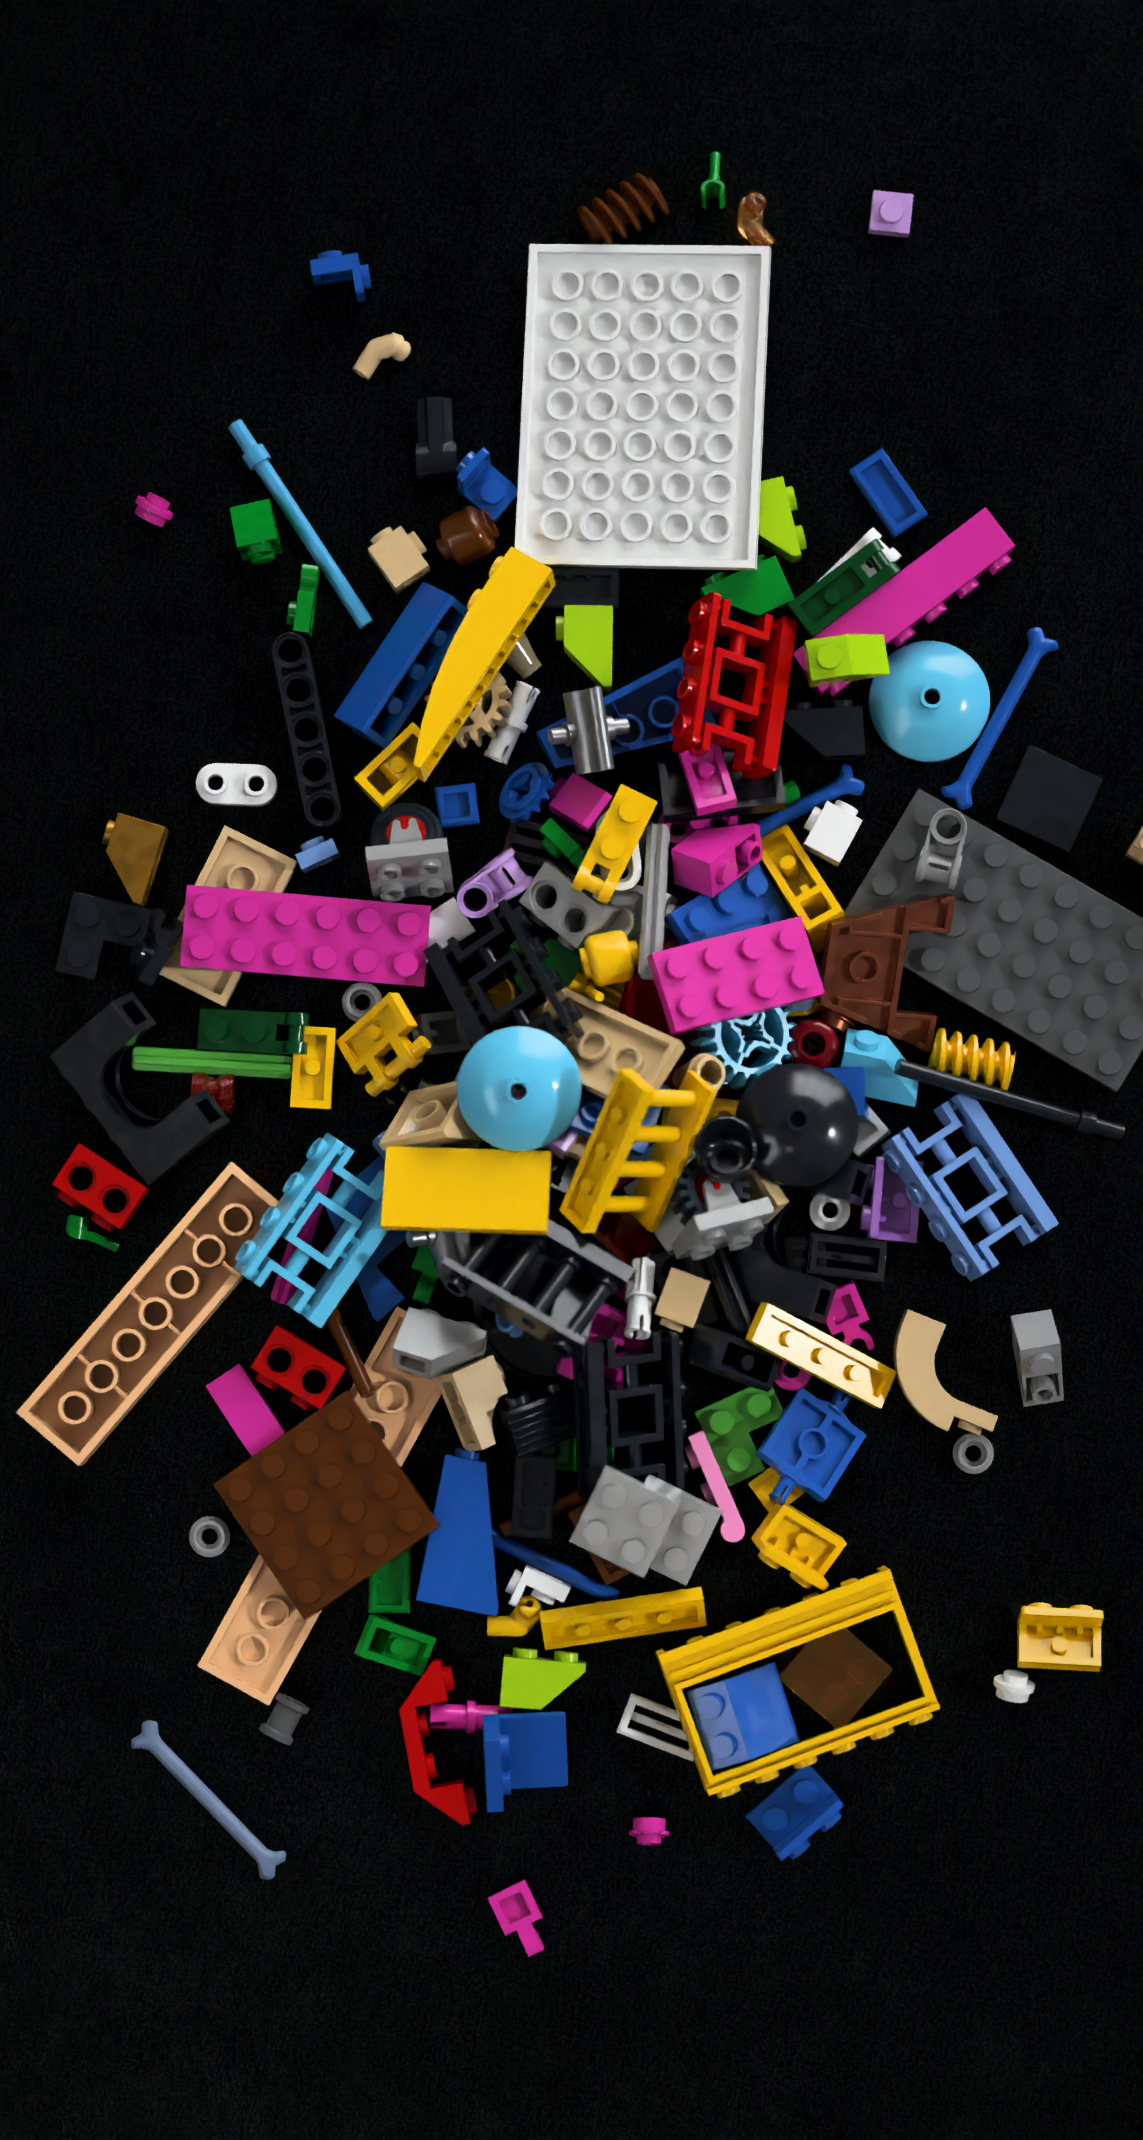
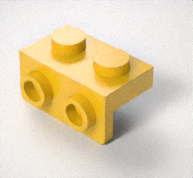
[751,1502,847,1591]
[1017,1603,1104,1672]

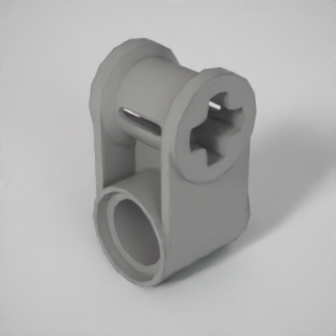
[914,808,967,891]

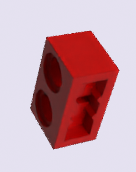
[52,1143,151,1232]
[251,1325,347,1412]

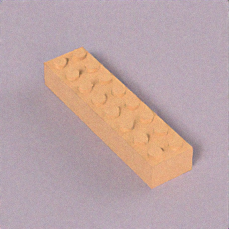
[16,1162,279,1466]

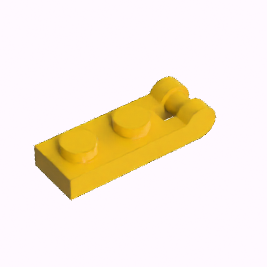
[570,784,658,905]

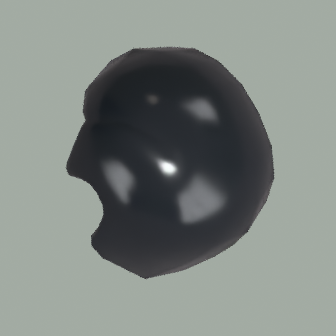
[695,1116,758,1184]

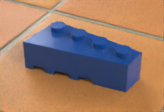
[534,657,717,769]

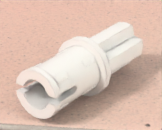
[624,1257,657,1340]

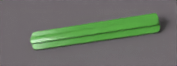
[132,1046,293,1079]

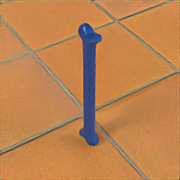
[941,627,1058,810]
[754,764,865,837]

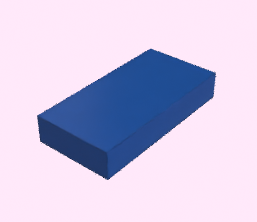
[849,448,928,539]

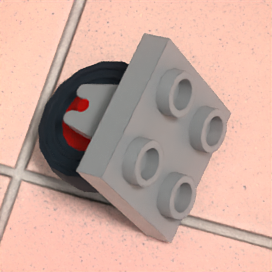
[365,803,454,902]

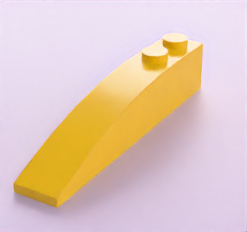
[413,546,556,782]

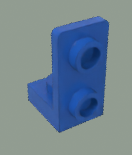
[456,447,517,523]

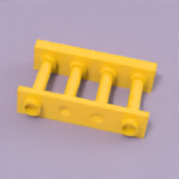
[559,1068,717,1233]

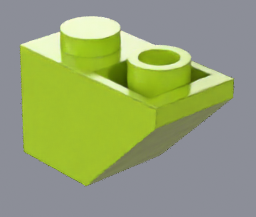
[758,476,807,563]
[500,1647,586,1710]

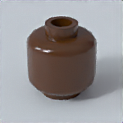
[436,506,499,566]

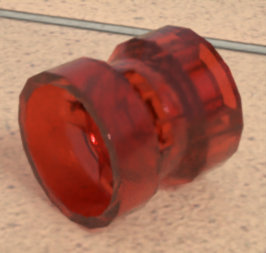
[191,1072,235,1115]

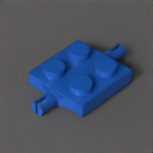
[755,1387,867,1505]

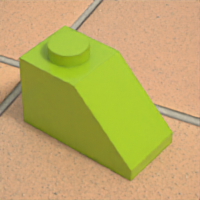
[556,605,613,692]
[803,634,890,688]

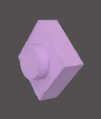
[868,190,914,238]

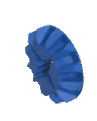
[499,762,555,823]

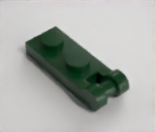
[787,538,902,639]
[197,1008,310,1055]

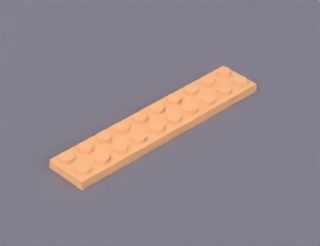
[197,1306,442,1706]

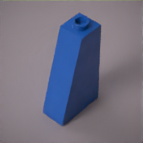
[416,1447,499,1617]

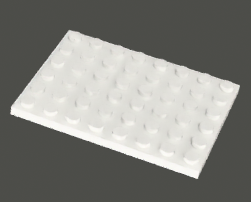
[515,244,771,571]

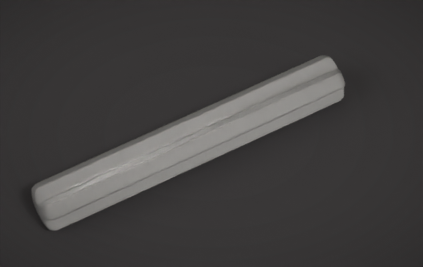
[638,824,670,980]

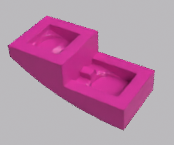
[206,1363,286,1456]

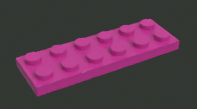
[180,885,431,987]

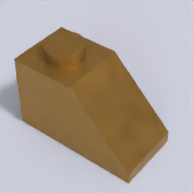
[103,813,169,908]

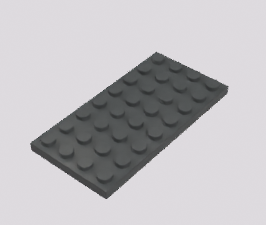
[844,789,1143,1093]

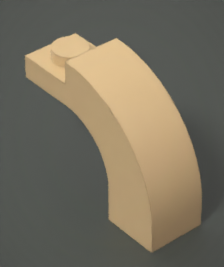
[893,1309,998,1436]

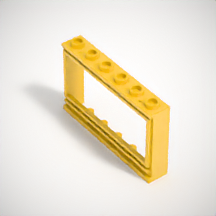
[655,1566,941,1798]

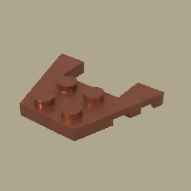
[816,894,955,1052]

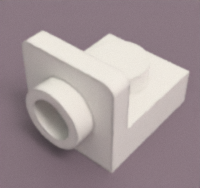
[505,1564,571,1607]

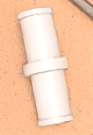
[484,680,540,765]

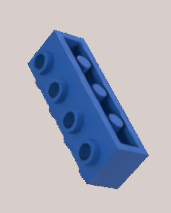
[334,582,468,749]

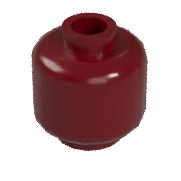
[787,1019,839,1069]

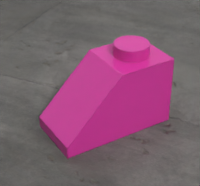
[548,773,613,838]

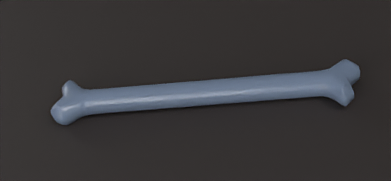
[131,1720,286,1880]

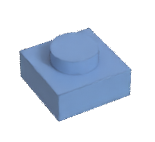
[295,836,341,873]

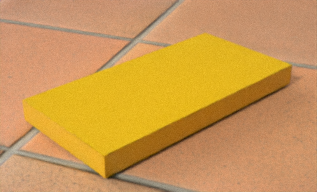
[381,1146,552,1235]

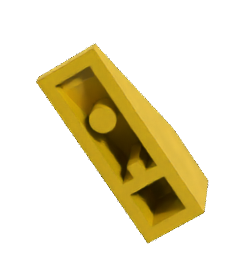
[761,824,845,954]

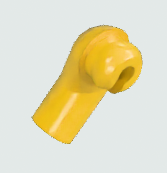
[487,1595,543,1637]

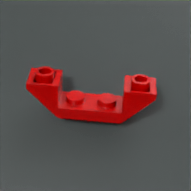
[399,1658,477,1825]

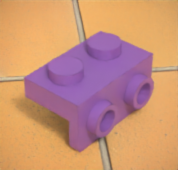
[860,1156,924,1243]

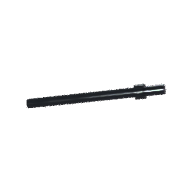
[894,1059,1125,1141]

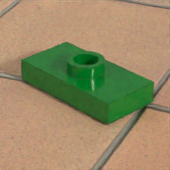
[369,1547,411,1613]

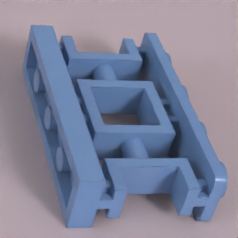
[881,1093,1059,1281]

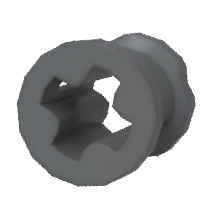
[259,1692,310,1746]

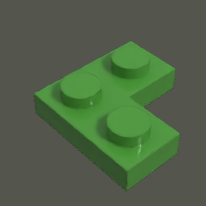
[694,1386,783,1487]

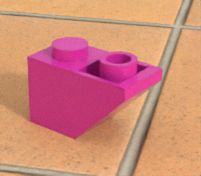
[671,823,763,898]

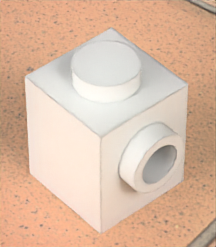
[802,800,863,867]

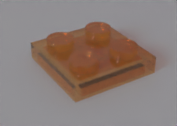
[779,1628,893,1729]

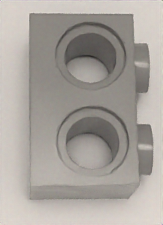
[519,862,621,952]

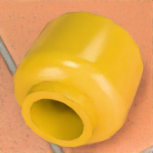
[578,930,639,987]

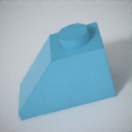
[838,1028,919,1107]

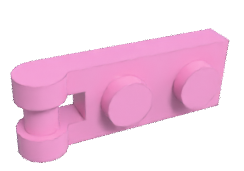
[683,1430,745,1542]

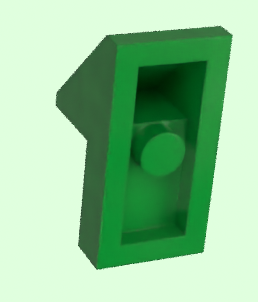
[354,1614,437,1677]

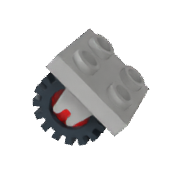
[670,1158,774,1260]

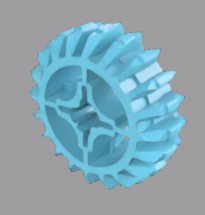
[689,1007,797,1089]

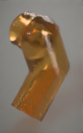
[737,192,776,248]

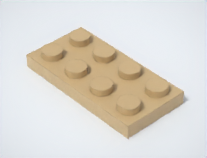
[159,826,298,1008]
[529,988,685,1099]

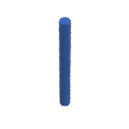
[492,1528,621,1601]

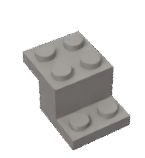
[570,1465,723,1586]

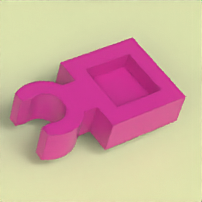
[826,1280,874,1350]

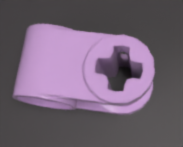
[457,848,534,918]

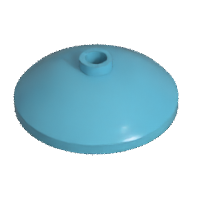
[869,641,990,762]
[457,1026,582,1151]

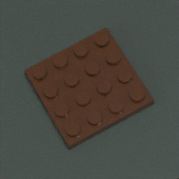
[213,1390,441,1620]

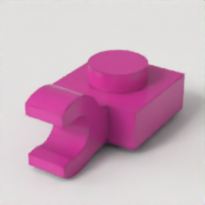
[488,1879,545,1957]

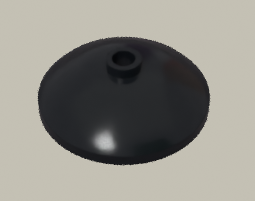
[735,1063,859,1187]

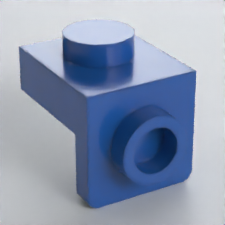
[310,250,371,302]

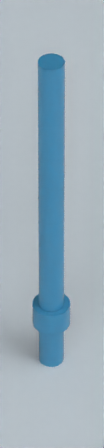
[228,419,373,630]

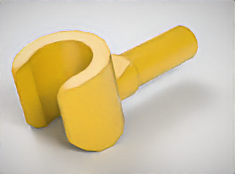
[565,970,604,1002]

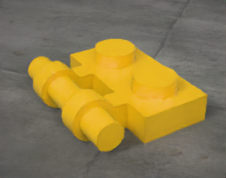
[336,992,431,1097]

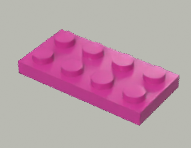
[647,916,825,1035]

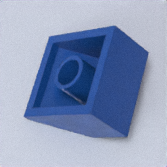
[686,1661,800,1771]

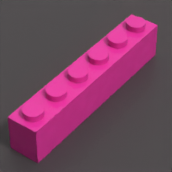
[792,507,1015,698]

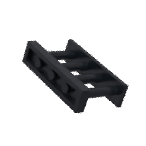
[441,1219,636,1363]

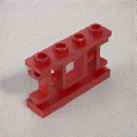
[671,592,798,781]

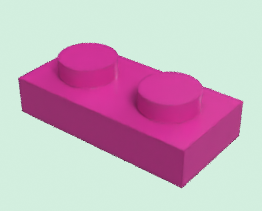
[678,742,737,816]

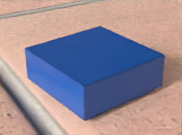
[435,783,480,829]

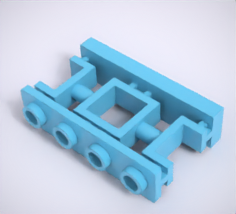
[234,1133,389,1328]

